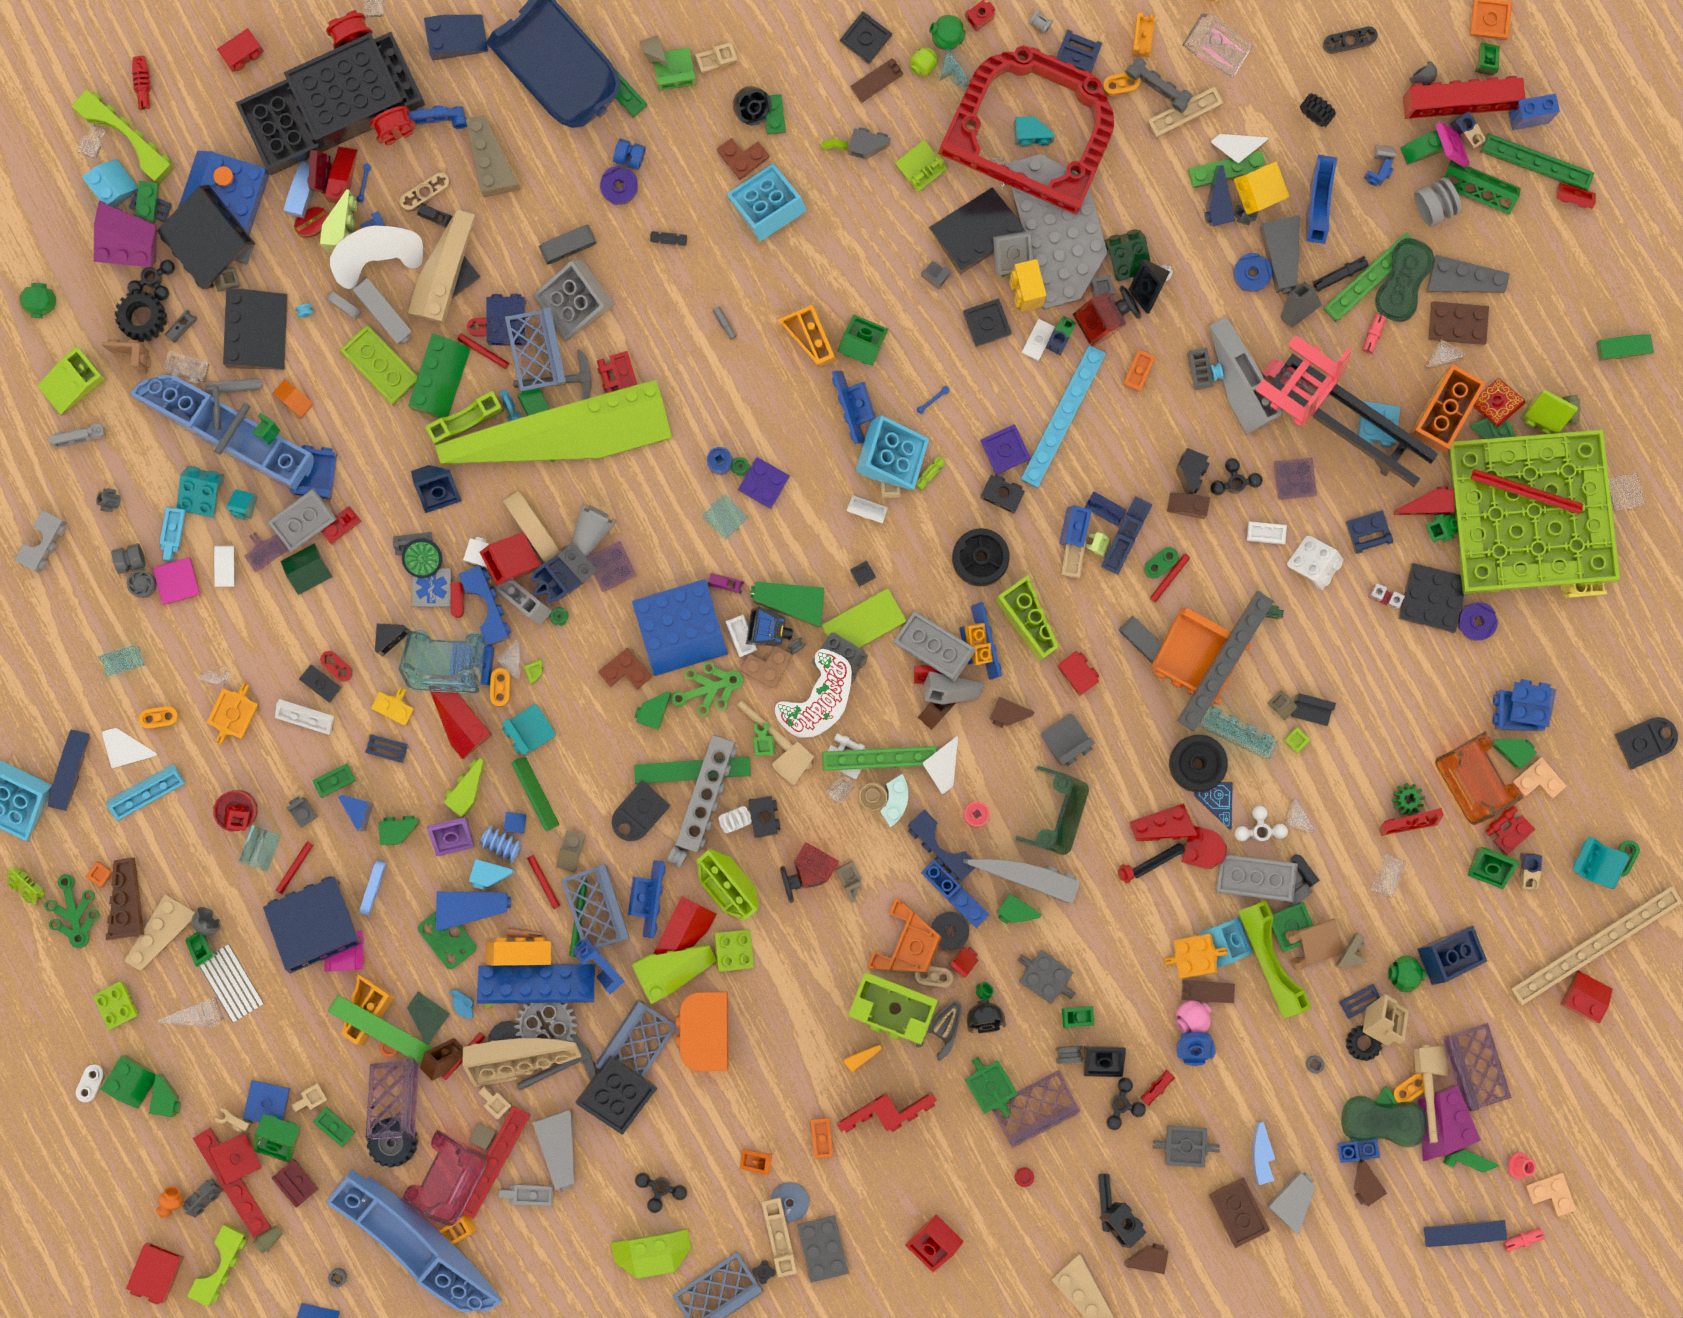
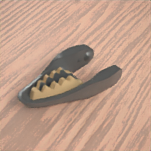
[916,1001,962,1061]

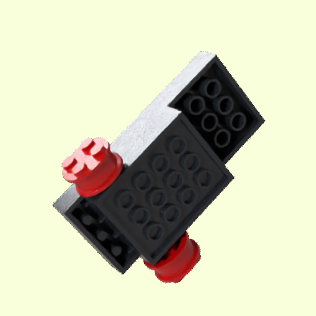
[235,10,426,176]

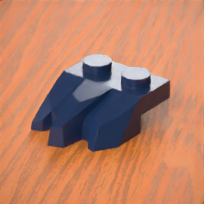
[531,551,585,604]

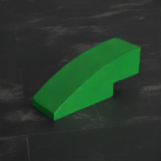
[1596,334,1654,361]

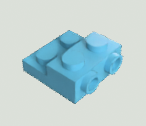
[1357,401,1400,447]

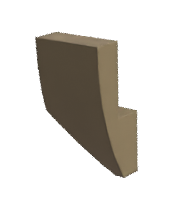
[640,36,668,66]
[835,860,861,903]

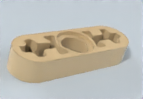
[400,173,450,212]

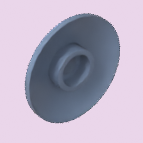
[771,1182,809,1222]

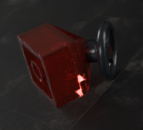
[1072,286,1142,347]
[780,842,839,903]

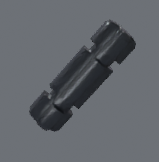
[650,231,687,246]

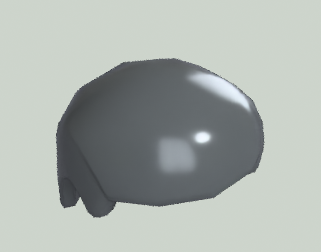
[1409,61,1437,86]
[191,907,221,936]

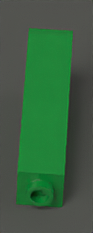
[750,582,824,627]

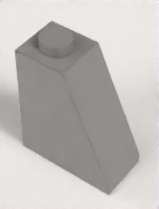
[1267,1172,1315,1234]

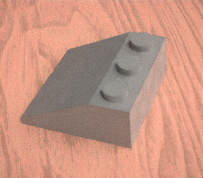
[533,259,615,341]

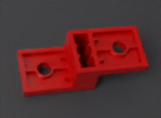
[837,1092,937,1133]

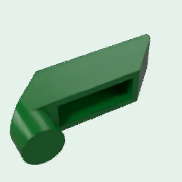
[1443,1149,1499,1173]

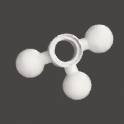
[1234,806,1288,841]

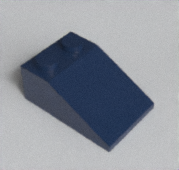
[424,14,488,61]
[1418,926,1487,985]

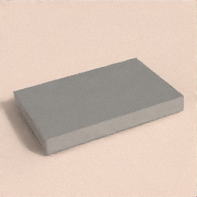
[268,488,337,552]

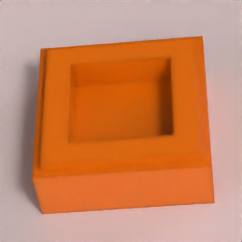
[85,861,113,888]

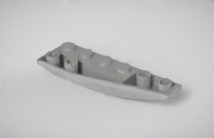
[1209,317,1283,435]

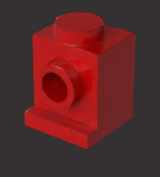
[965,0,995,32]
[224,804,249,831]

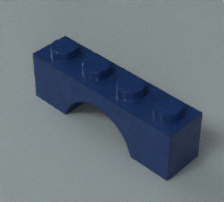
[907,809,975,881]

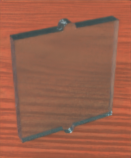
[702,494,748,540]

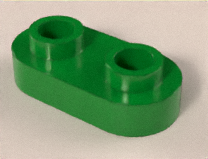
[1144,547,1178,579]
[1617,840,1640,877]

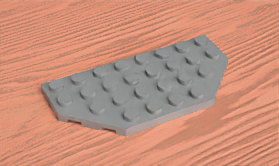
[1005,154,1107,310]

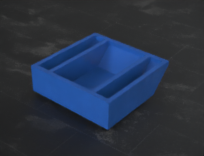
[178,151,270,235]
[632,579,728,676]

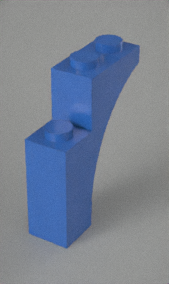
[1306,155,1337,244]

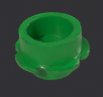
[731,457,750,476]
[550,607,569,626]
[976,982,994,1000]

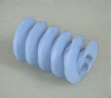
[478,825,522,864]

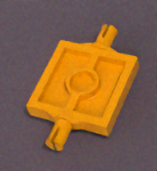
[206,683,259,745]
[1164,934,1228,979]

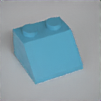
[82,159,138,208]
[469,859,516,890]
[1200,917,1253,967]

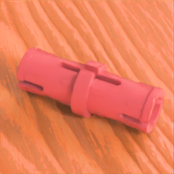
[1362,314,1387,354]
[1503,1228,1545,1252]

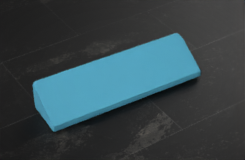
[106,764,185,821]

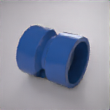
[613,138,646,170]
[707,447,732,475]

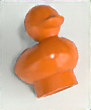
[156,1186,184,1218]

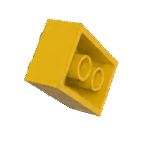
[1009,259,1047,313]

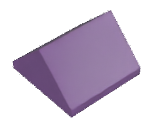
[427,817,474,856]

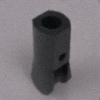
[417,203,453,228]
[1291,854,1320,887]

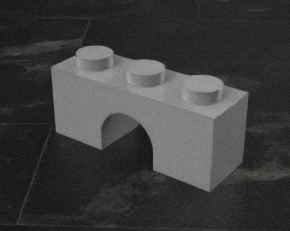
[14,510,67,573]

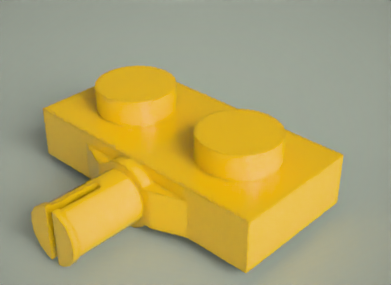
[371,686,415,726]

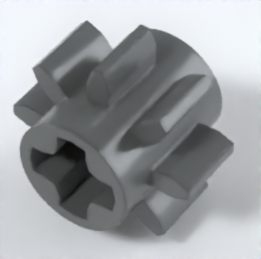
[1234,204,1258,225]
[96,488,120,512]

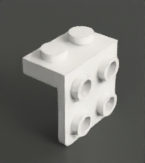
[1287,536,1344,591]

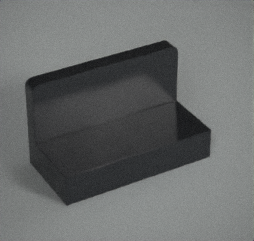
[1291,693,1336,726]

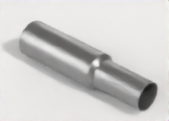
[713,306,736,339]

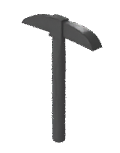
[513,350,592,400]
[517,1034,596,1090]

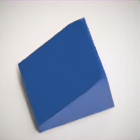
[504,812,526,834]

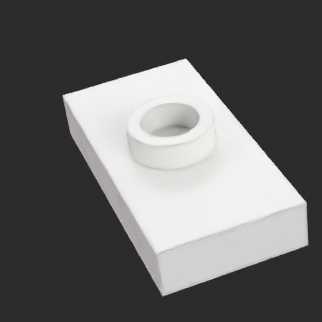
[1022,319,1055,361]
[847,495,888,524]
[1246,522,1287,545]
[725,615,757,657]

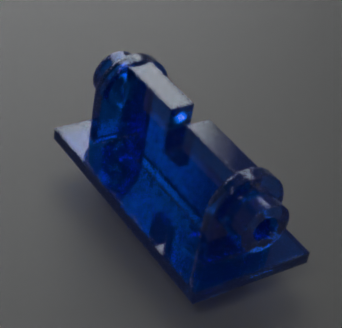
[1084,491,1127,526]

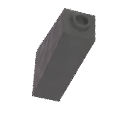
[1259,215,1300,294]

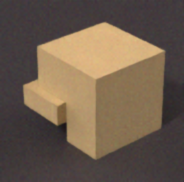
[1363,994,1409,1046]

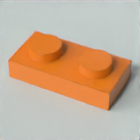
[1122,349,1156,392]
[810,1117,833,1159]

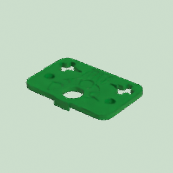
[418,911,477,969]

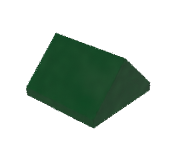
[280,543,332,595]

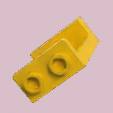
[1234,161,1290,214]

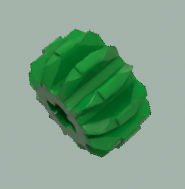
[1391,783,1425,816]

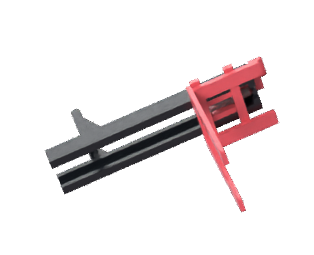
[1256,336,1438,487]

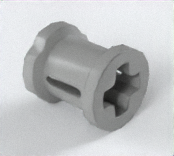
[1028,10,1053,34]

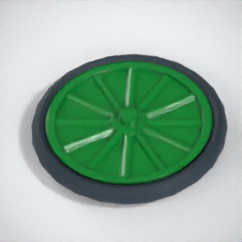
[402,538,442,578]

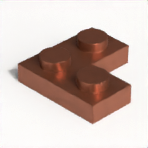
[717,138,770,180]
[598,647,652,690]

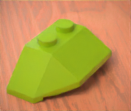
[696,849,759,920]
[611,1229,691,1279]

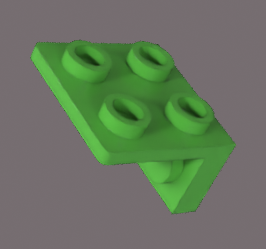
[654,48,696,91]

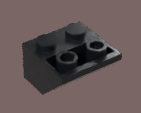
[1176,448,1210,494]

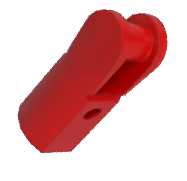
[450,582,464,618]

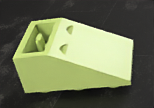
[320,189,357,253]

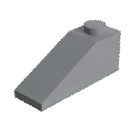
[494,580,552,626]

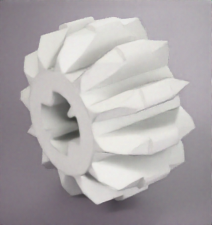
[718,806,752,833]

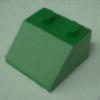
[837,315,888,366]
[100,1055,156,1109]
[253,1114,300,1163]

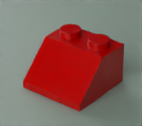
[1560,970,1613,1023]
[905,1215,964,1272]

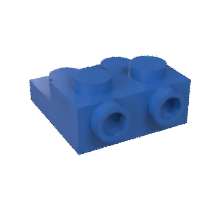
[1510,679,1556,727]

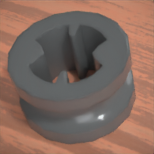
[787,637,806,655]
[1306,1055,1324,1074]
[328,1268,347,1287]

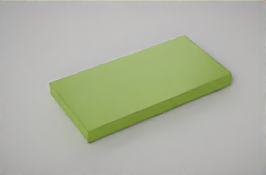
[340,324,418,405]
[821,588,907,648]

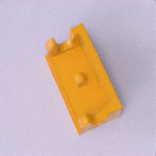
[1132,13,1155,57]

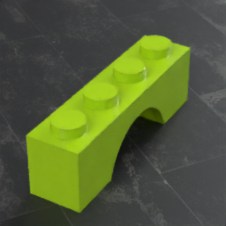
[425,391,504,445]
[187,1223,248,1307]

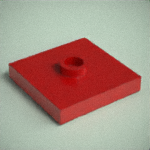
[209,1133,262,1185]

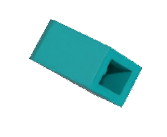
[1014,116,1055,147]
[226,489,257,520]

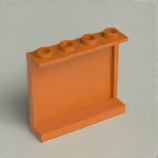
[1150,607,1251,706]

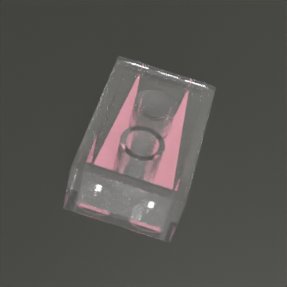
[1182,13,1252,78]

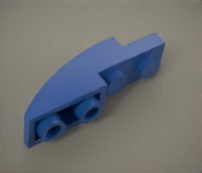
[921,859,990,929]

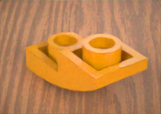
[965,623,992,665]

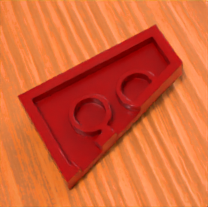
[1130,803,1198,841]
[1380,808,1443,836]

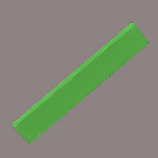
[1323,232,1419,322]
[822,746,937,771]
[327,994,434,1063]

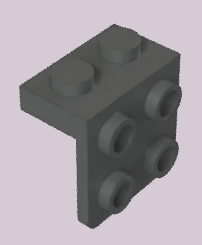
[812,632,868,684]
[1041,714,1095,766]

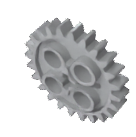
[514,1003,578,1042]

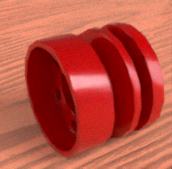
[213,790,258,832]

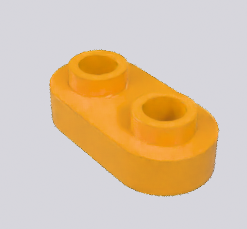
[1103,73,1141,96]
[490,668,511,707]
[139,706,179,729]
[1392,1073,1424,1104]

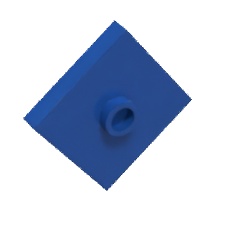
[243,1080,290,1122]

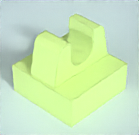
[1085,532,1111,557]

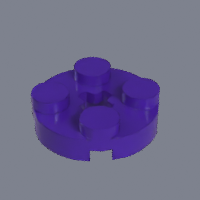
[600,166,638,205]
[1458,602,1498,641]

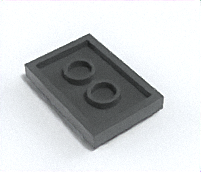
[797,1215,849,1283]

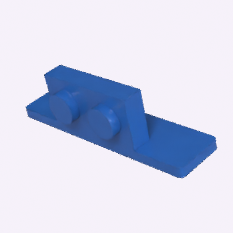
[832,371,876,444]
[959,602,1002,680]
[628,860,665,938]

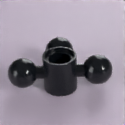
[127,259,175,301]
[1210,458,1263,495]
[1106,1077,1146,1130]
[635,1172,687,1213]

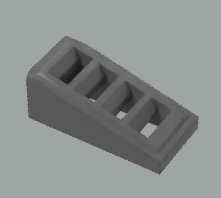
[1187,348,1213,390]

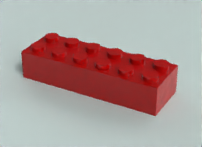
[1403,76,1526,119]

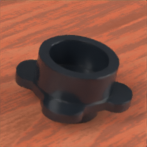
[752,1260,776,1284]

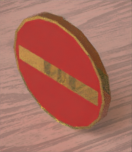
[294,206,329,238]

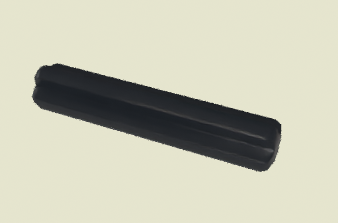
[1133,843,1185,878]
[1098,1173,1112,1232]

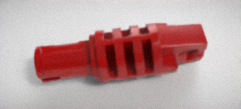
[132,56,151,110]

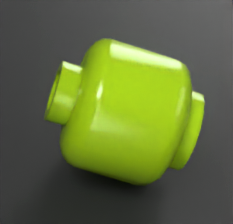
[910,48,937,76]

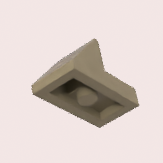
[556,830,586,872]
[1335,933,1367,968]

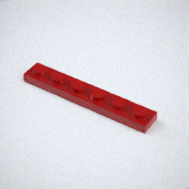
[456,1106,531,1219]
[192,1127,271,1238]

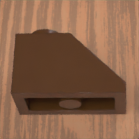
[1167,493,1210,519]
[990,697,1035,728]
[917,702,957,730]
[420,1038,463,1081]
[1354,1160,1387,1207]
[1124,1243,1169,1274]

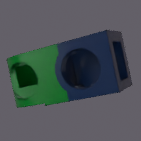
[1046,316,1077,356]

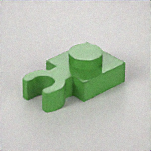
[753,722,776,756]

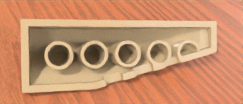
[408,209,476,324]
[463,1038,581,1087]

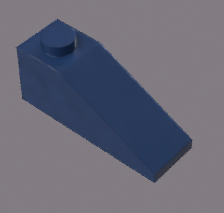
[1204,165,1235,226]

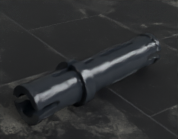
[1313,256,1369,292]

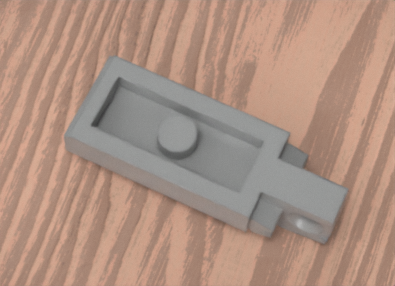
[49,424,105,449]
[498,1184,553,1206]

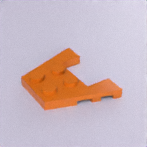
[867,898,942,973]

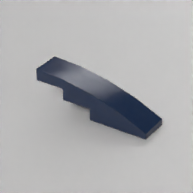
[1101,496,1152,575]
[47,729,90,811]
[1424,1220,1508,1247]

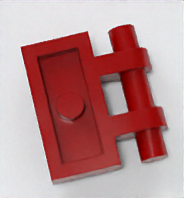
[597,351,638,393]
[1485,805,1535,855]

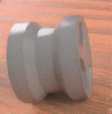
[666,845,688,869]

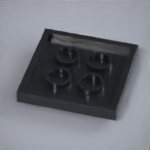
[1398,563,1465,633]
[575,1055,657,1135]

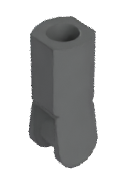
[165,309,197,343]

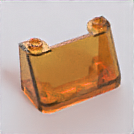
[1435,731,1524,825]

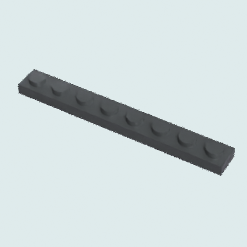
[1177,591,1274,731]

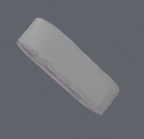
[326,291,361,320]

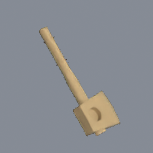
[737,700,814,785]
[1414,1045,1448,1143]

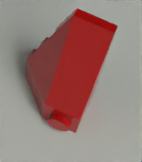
[429,676,492,759]
[653,896,717,955]

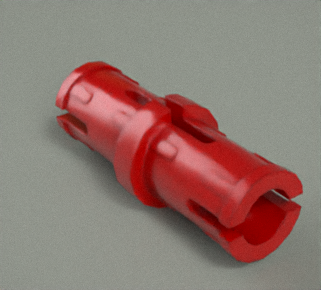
[1140,1069,1175,1106]

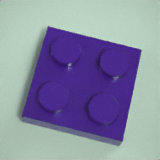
[980,424,1031,475]
[738,457,790,509]

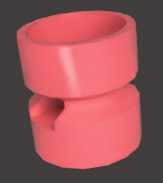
[963,802,989,827]

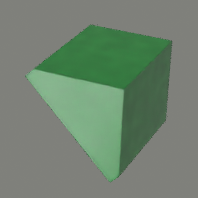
[1467,847,1519,889]

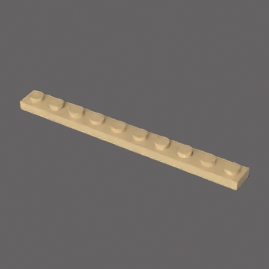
[1510,886,1683,1005]

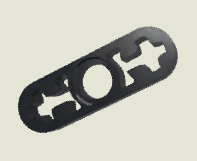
[1323,26,1378,54]

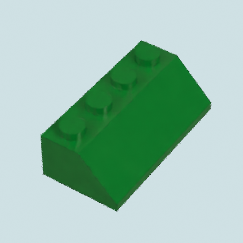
[408,333,471,418]

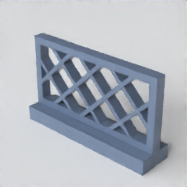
[505,307,566,392]
[561,864,630,949]
[595,999,676,1077]
[673,1252,764,1318]

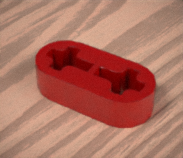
[467,317,504,337]
[320,651,353,682]

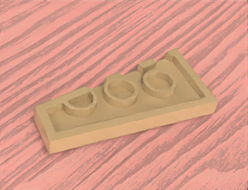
[124,894,195,971]
[1051,1253,1114,1318]

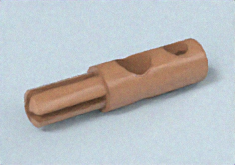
[507,928,543,938]

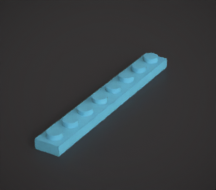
[1021,345,1106,489]

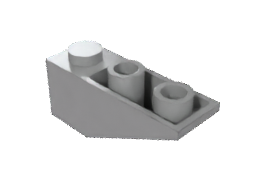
[923,671,984,704]

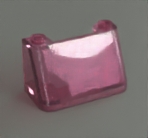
[401,1130,487,1226]

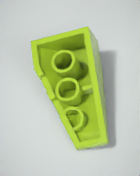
[631,944,717,1004]

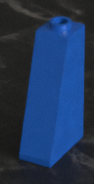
[436,891,511,931]

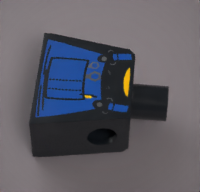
[746,607,793,646]

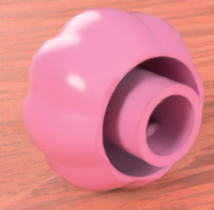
[1176,1000,1211,1033]

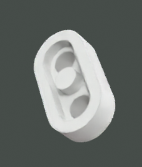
[76,1064,105,1102]

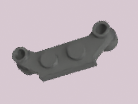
[1125,57,1193,113]

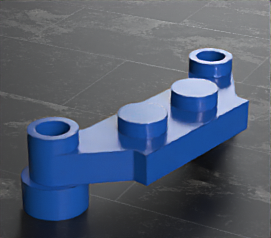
[408,105,467,129]

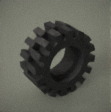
[1300,93,1336,127]
[1346,1025,1383,1061]

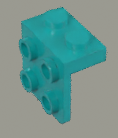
[177,466,224,517]
[502,704,556,756]
[1572,836,1629,889]

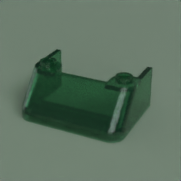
[1014,766,1089,855]

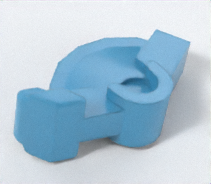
[499,389,522,421]
[449,988,474,1019]

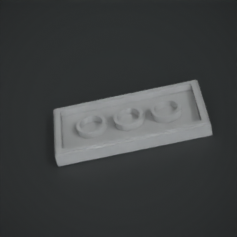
[893,611,976,681]
[1216,855,1298,902]

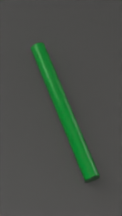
[569,880,587,957]

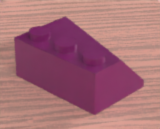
[94,201,157,267]
[1418,1085,1481,1161]

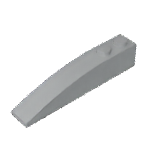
[962,858,1080,904]

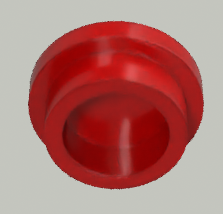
[1118,864,1134,883]
[1015,1167,1034,1187]

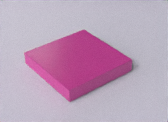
[1435,122,1470,167]
[153,557,201,605]

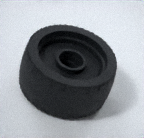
[952,528,1010,586]
[1169,734,1228,792]

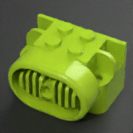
[848,972,939,1045]

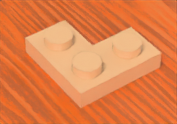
[1512,757,1567,799]
[1525,1172,1576,1216]

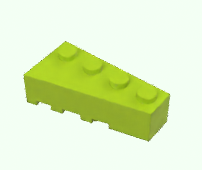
[994,575,1059,662]

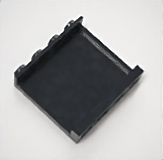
[157,185,256,289]

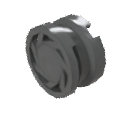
[126,570,157,598]
[1055,1046,1083,1064]

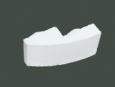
[214,546,234,587]

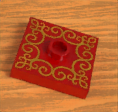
[1473,378,1526,427]

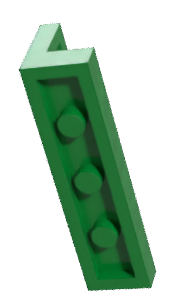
[1444,160,1521,215]

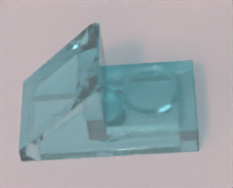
[939,49,970,89]

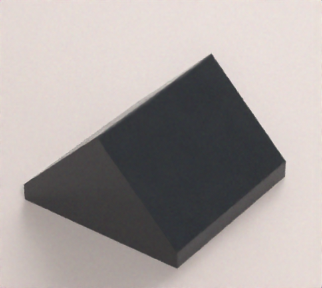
[1128,260,1170,314]
[375,623,412,657]
[1084,1046,1126,1077]

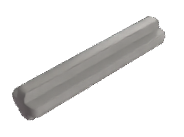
[205,378,263,393]

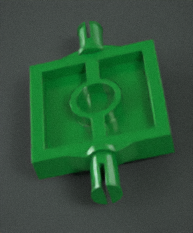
[965,1057,1018,1118]

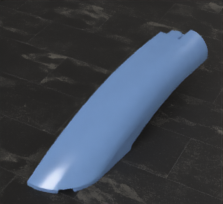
[130,375,314,490]
[326,1169,502,1313]

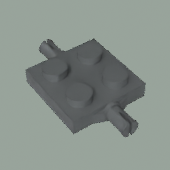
[1017,950,1075,1004]
[1153,1125,1220,1167]

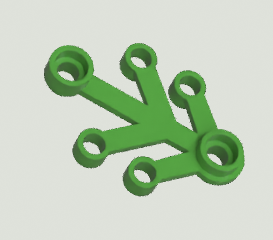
[671,662,743,717]

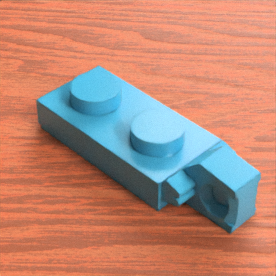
[159,507,186,562]

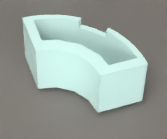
[880,774,908,828]

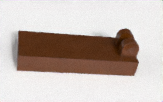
[850,58,903,103]
[1181,980,1235,1003]

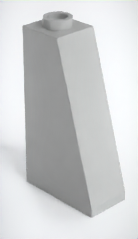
[351,278,412,344]
[533,1109,575,1192]

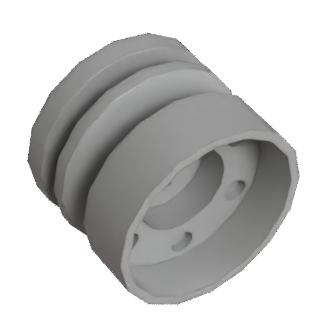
[1414,177,1462,227]

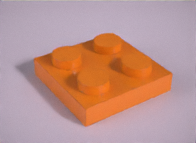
[1469,0,1512,40]

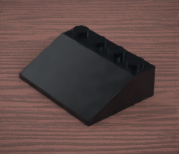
[929,187,1025,275]
[223,289,287,370]

